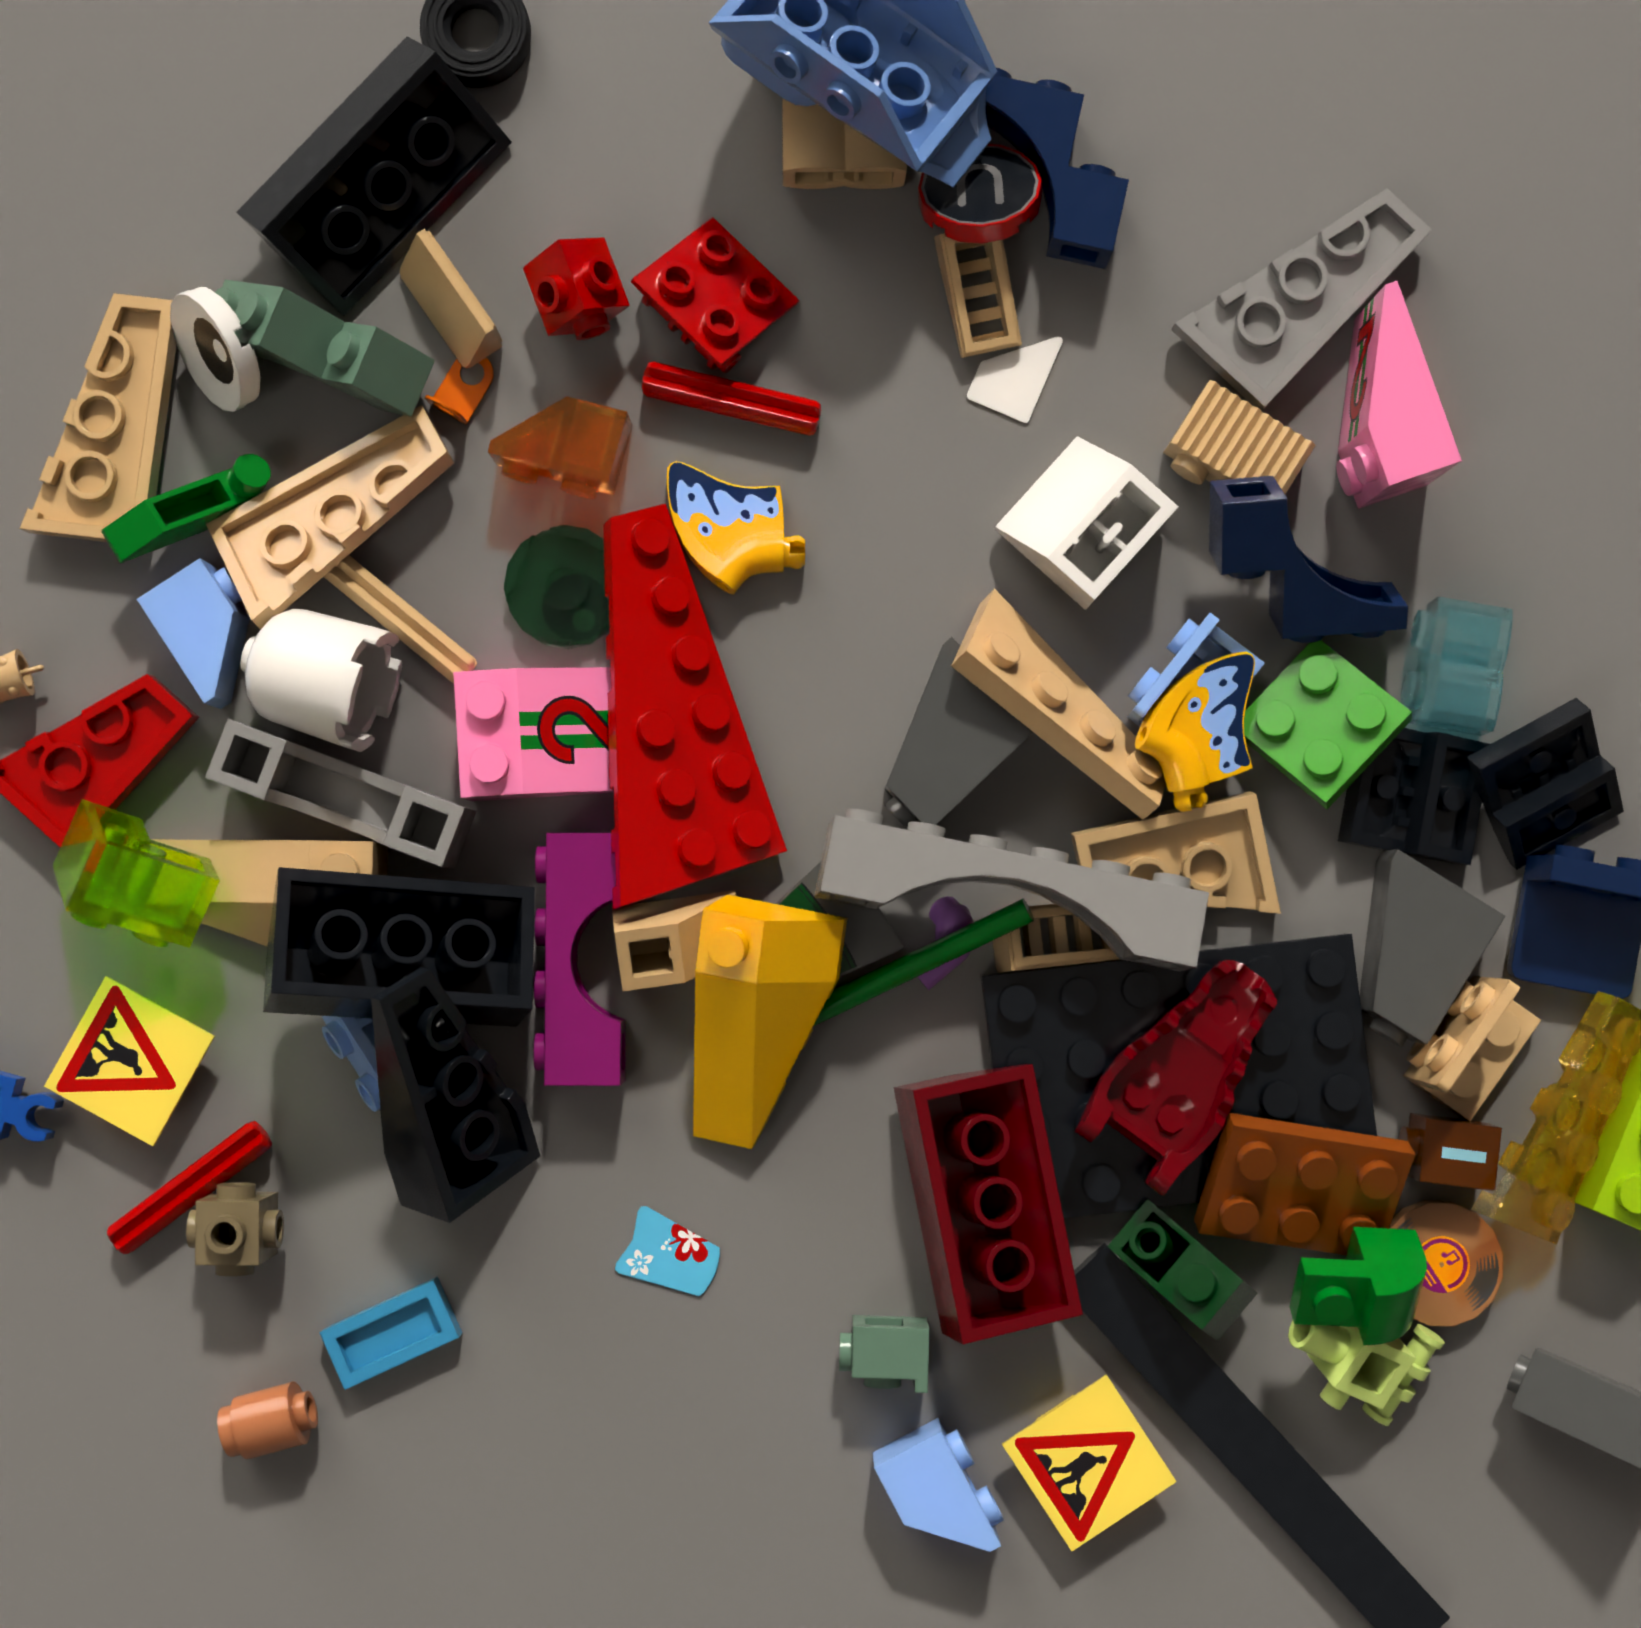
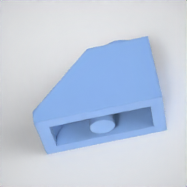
[137,558,250,709]

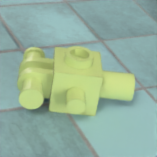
[1288,1320,1445,1426]

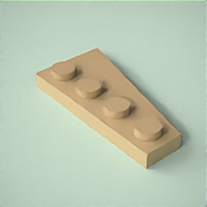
[206,405,454,630]
[951,588,1166,820]

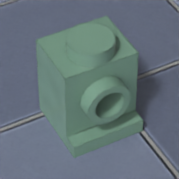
[839,1315,930,1393]

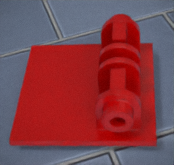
[631,217,800,374]

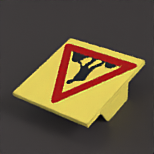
[44,976,215,1146]
[1002,1374,1177,1551]

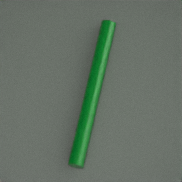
[813,898,1034,1027]

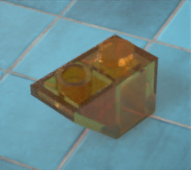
[487,396,633,499]

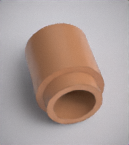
[217,1381,318,1460]

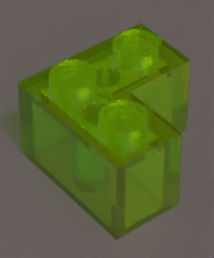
[53,799,220,948]

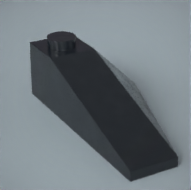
[371,967,540,1223]

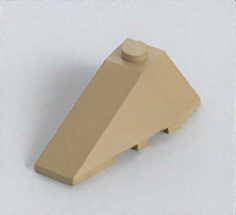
[138,839,388,946]

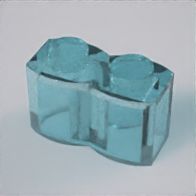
[1401,596,1513,736]

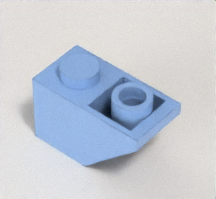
[873,1418,1004,1552]

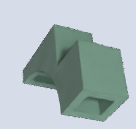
[215,279,435,417]

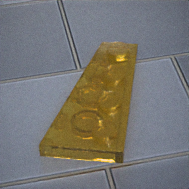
[1471,991,1641,1245]

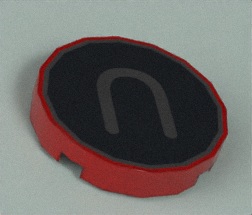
[918,144,1042,244]

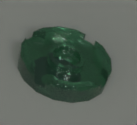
[503,525,610,649]

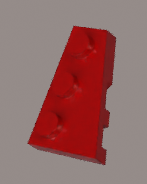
[0,674,199,854]

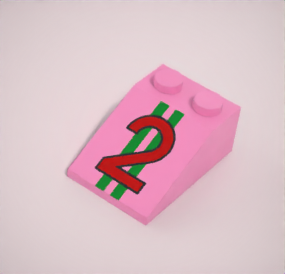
[1336,281,1462,509]
[453,667,614,801]

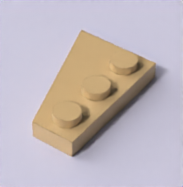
[1071,791,1281,914]

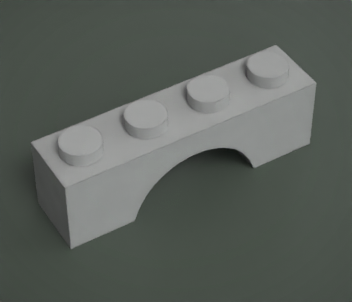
[205,719,477,869]

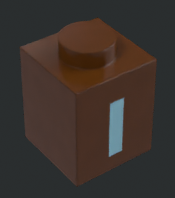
[1398,1113,1502,1191]

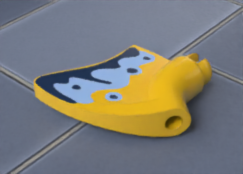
[667,461,805,595]
[1135,652,1255,812]

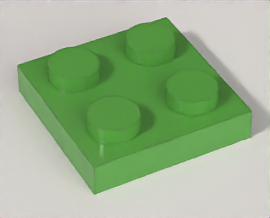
[1244,640,1412,809]

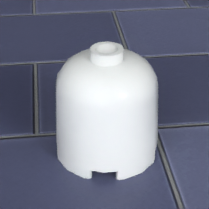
[240,609,402,752]

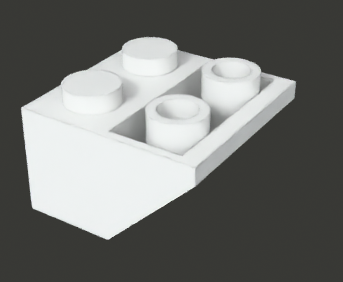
[994,436,1179,610]

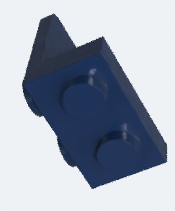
[1507,845,1641,999]

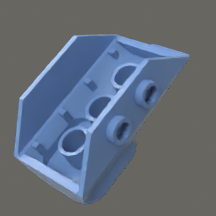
[709,0,997,188]

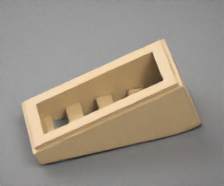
[934,233,1022,358]
[990,904,1120,973]

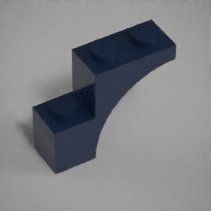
[985,68,1129,269]
[1209,476,1408,643]

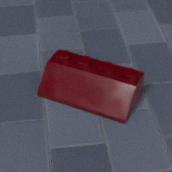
[893,1064,1083,1345]

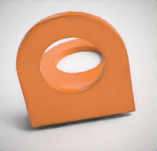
[425,358,494,425]

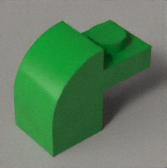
[1289,1227,1427,1345]

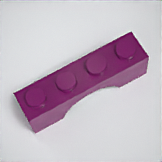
[534,833,626,1086]

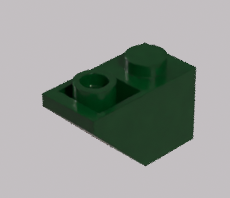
[1107,1199,1258,1341]

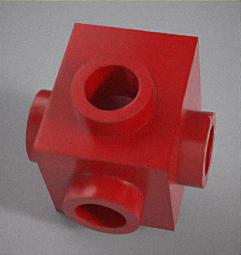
[523,237,630,340]

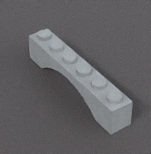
[814,809,1209,971]

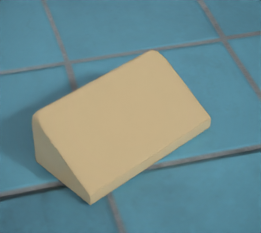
[400,229,503,369]

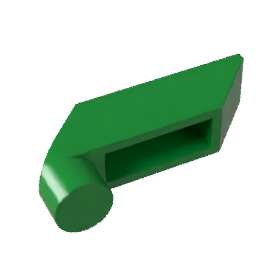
[101,454,271,564]

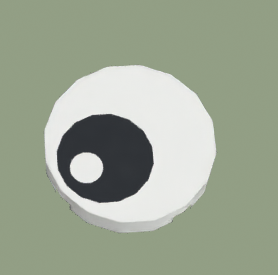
[170,287,261,412]

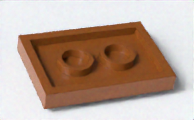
[1194,1113,1416,1255]

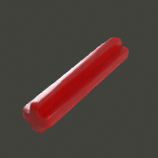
[642,361,821,436]
[107,1121,272,1255]

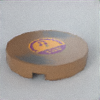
[1389,1200,1503,1327]

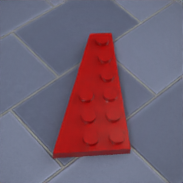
[603,503,787,910]

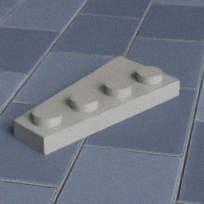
[1171,188,1432,411]

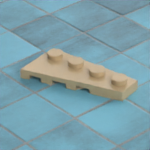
[19,293,177,542]

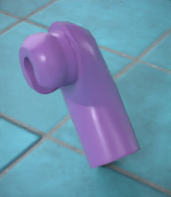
[918,896,973,990]

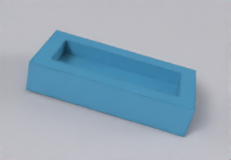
[319,1276,463,1390]

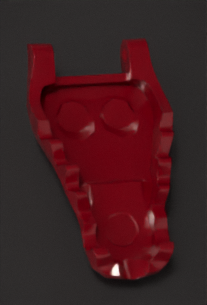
[1074,960,1277,1196]

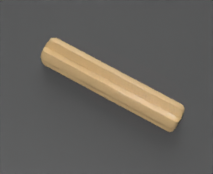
[324,555,477,683]

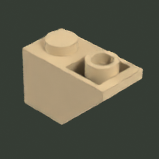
[612,890,736,992]

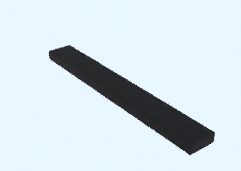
[1074,1242,1450,1628]

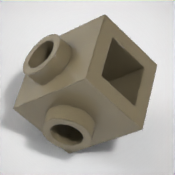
[186,1182,284,1276]

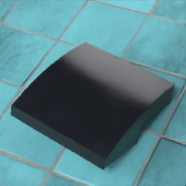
[1467,698,1624,870]
[1337,728,1490,865]

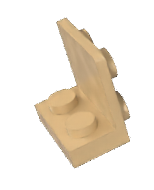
[1403,976,1541,1121]

